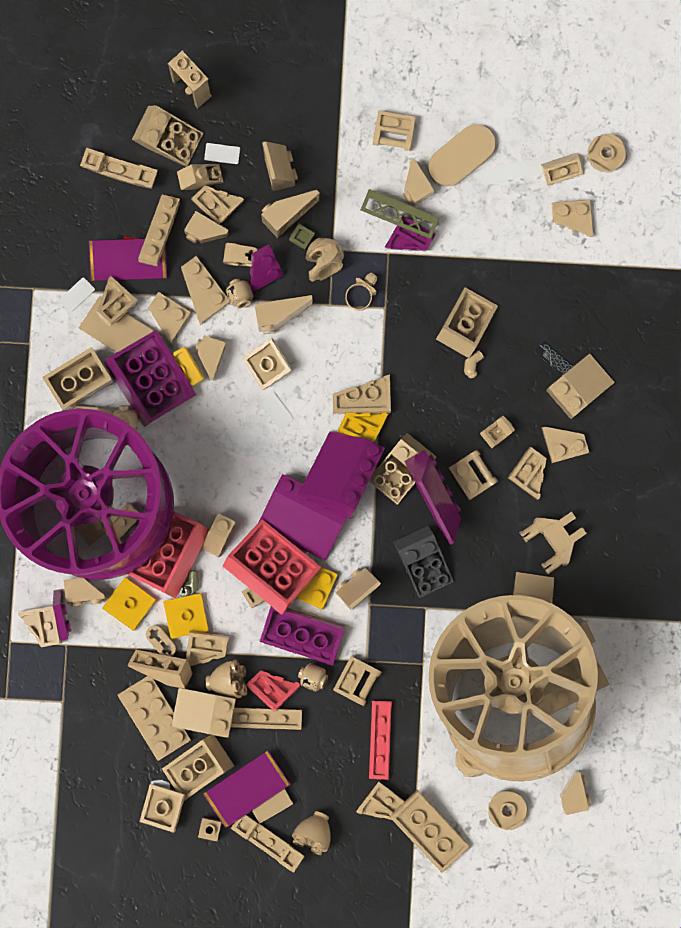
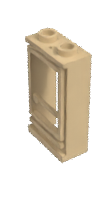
[168,51,212,109]

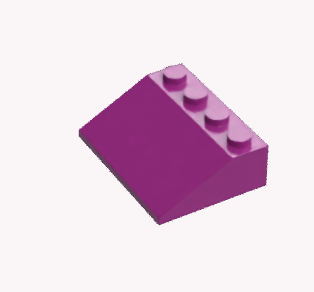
[104,330,196,427]
[298,431,385,519]
[404,450,461,545]
[258,474,347,561]

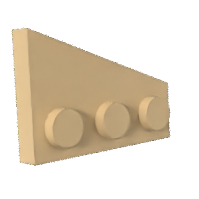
[181,256,230,325]
[333,374,391,414]

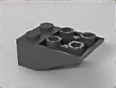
[394,526,454,598]

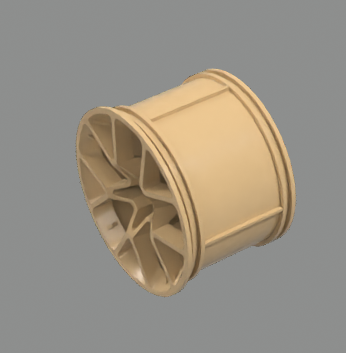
[429,595,598,782]

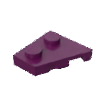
[385,216,436,252]
[249,244,284,292]
[53,589,72,640]

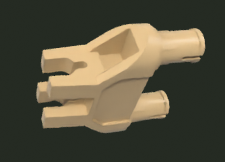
[519,512,587,574]

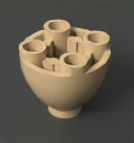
[206,660,247,698]
[292,811,331,855]

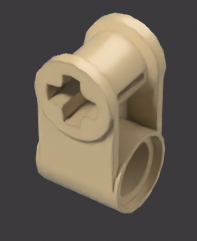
[223,243,257,267]

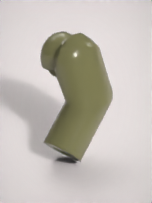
[180,570,199,597]

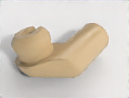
[464,350,484,378]

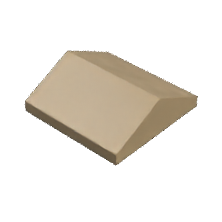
[242,338,292,390]
[140,784,185,832]

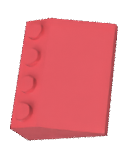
[128,511,210,598]
[223,519,322,615]

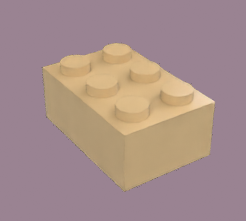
[42,347,113,410]

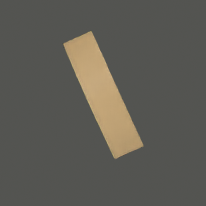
[80,148,158,189]
[231,815,305,873]

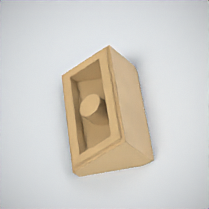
[541,153,584,186]

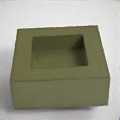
[289,224,315,250]

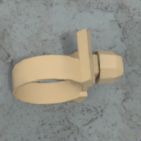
[345,273,377,311]

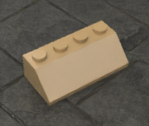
[536,660,610,715]

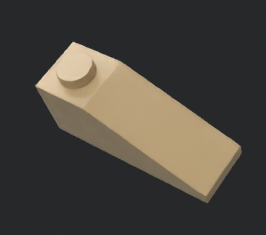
[128,650,193,689]

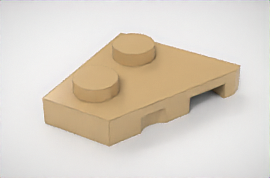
[191,186,244,225]
[551,200,593,237]
[96,276,137,327]
[148,292,191,344]
[542,427,589,463]
[508,447,546,500]
[18,606,62,647]
[186,631,228,668]
[356,781,405,820]

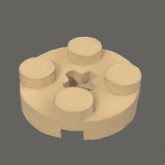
[587,134,626,173]
[488,791,527,830]

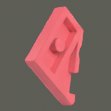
[247,671,300,712]

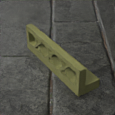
[360,189,439,239]

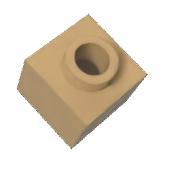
[198,817,222,841]

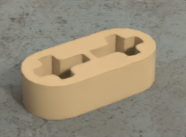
[146,626,176,657]

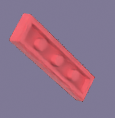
[369,701,392,780]

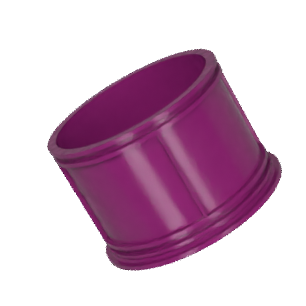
[0,409,174,580]

